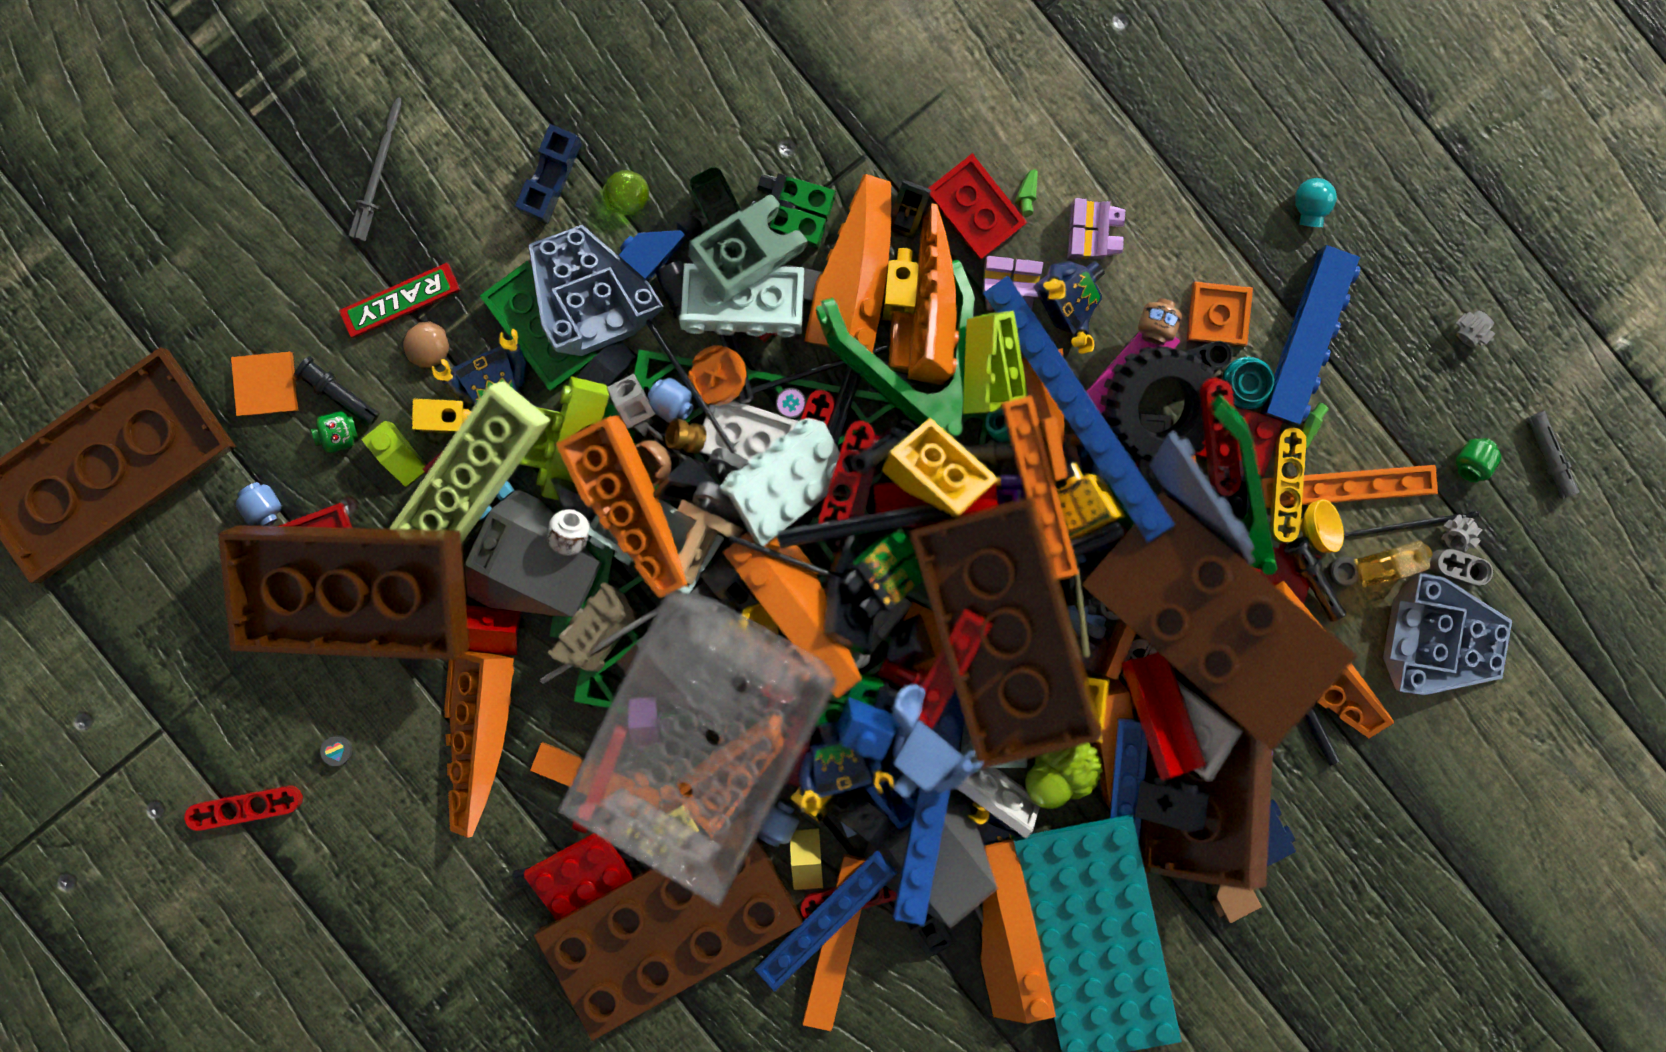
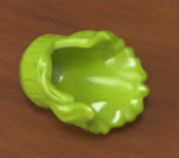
[1025,743,1103,809]

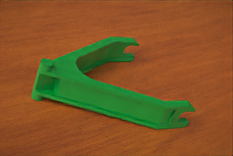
[816,260,975,439]
[1107,395,1277,575]

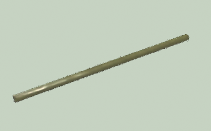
[1070,540,1090,657]

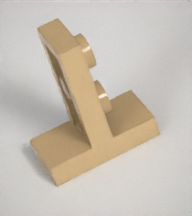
[677,500,744,585]

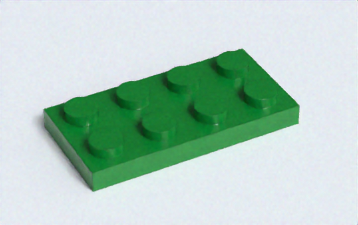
[480,261,597,392]

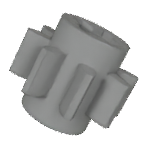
[1456,310,1495,347]
[1441,515,1482,553]

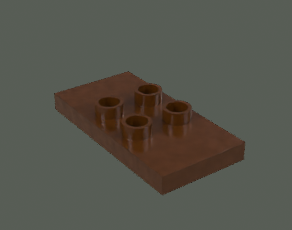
[0,347,236,583]
[1082,492,1358,751]

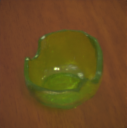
[603,170,649,216]

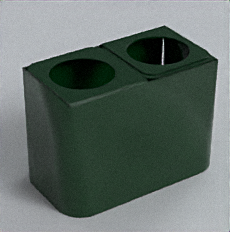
[690,167,742,228]

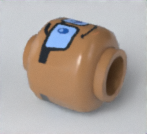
[1138,298,1182,346]

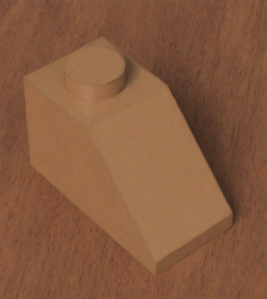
[1210,884,1262,923]

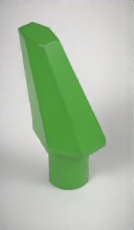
[1014,169,1038,217]
[1302,403,1329,450]

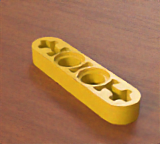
[1270,427,1306,543]

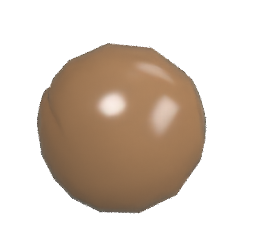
[403,322,449,368]
[635,441,671,487]

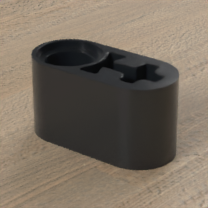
[1186,341,1232,371]

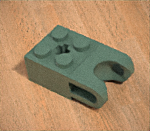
[688,195,808,303]

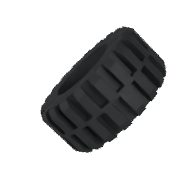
[1100,346,1221,463]

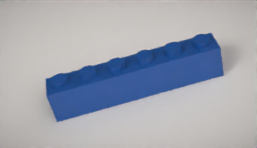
[1260,245,1360,427]

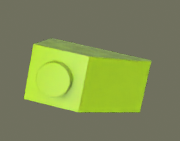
[361,421,426,487]

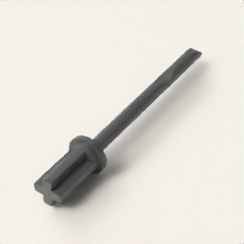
[348,97,401,242]

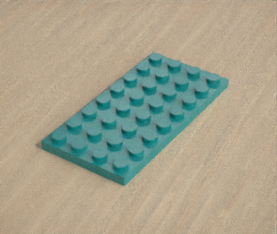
[1014,814,1182,1052]

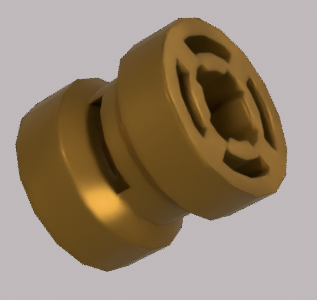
[665,418,706,454]

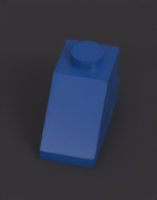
[619,230,687,282]

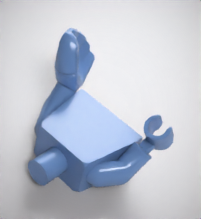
[893,685,983,798]

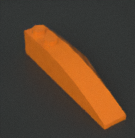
[804,174,892,354]
[908,203,959,385]
[556,415,687,598]
[723,528,862,699]
[1276,581,1394,738]
[444,651,514,838]
[981,839,1056,1024]

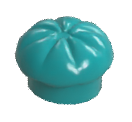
[1222,357,1275,410]

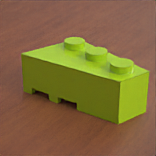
[963,310,1028,414]

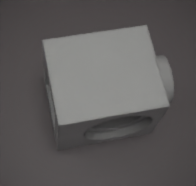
[607,374,655,428]

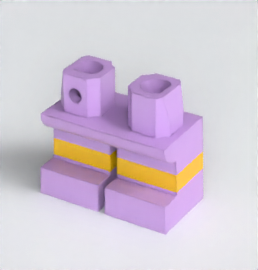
[1067,198,1125,260]
[982,256,1043,312]

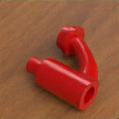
[877,657,928,690]

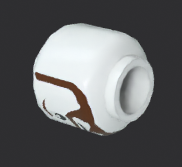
[548,510,589,555]

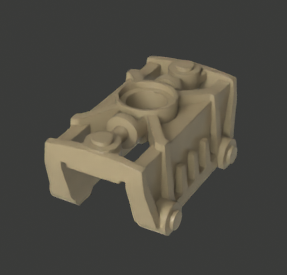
[548,583,639,672]

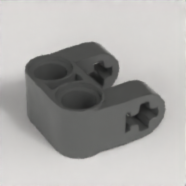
[693,448,749,523]

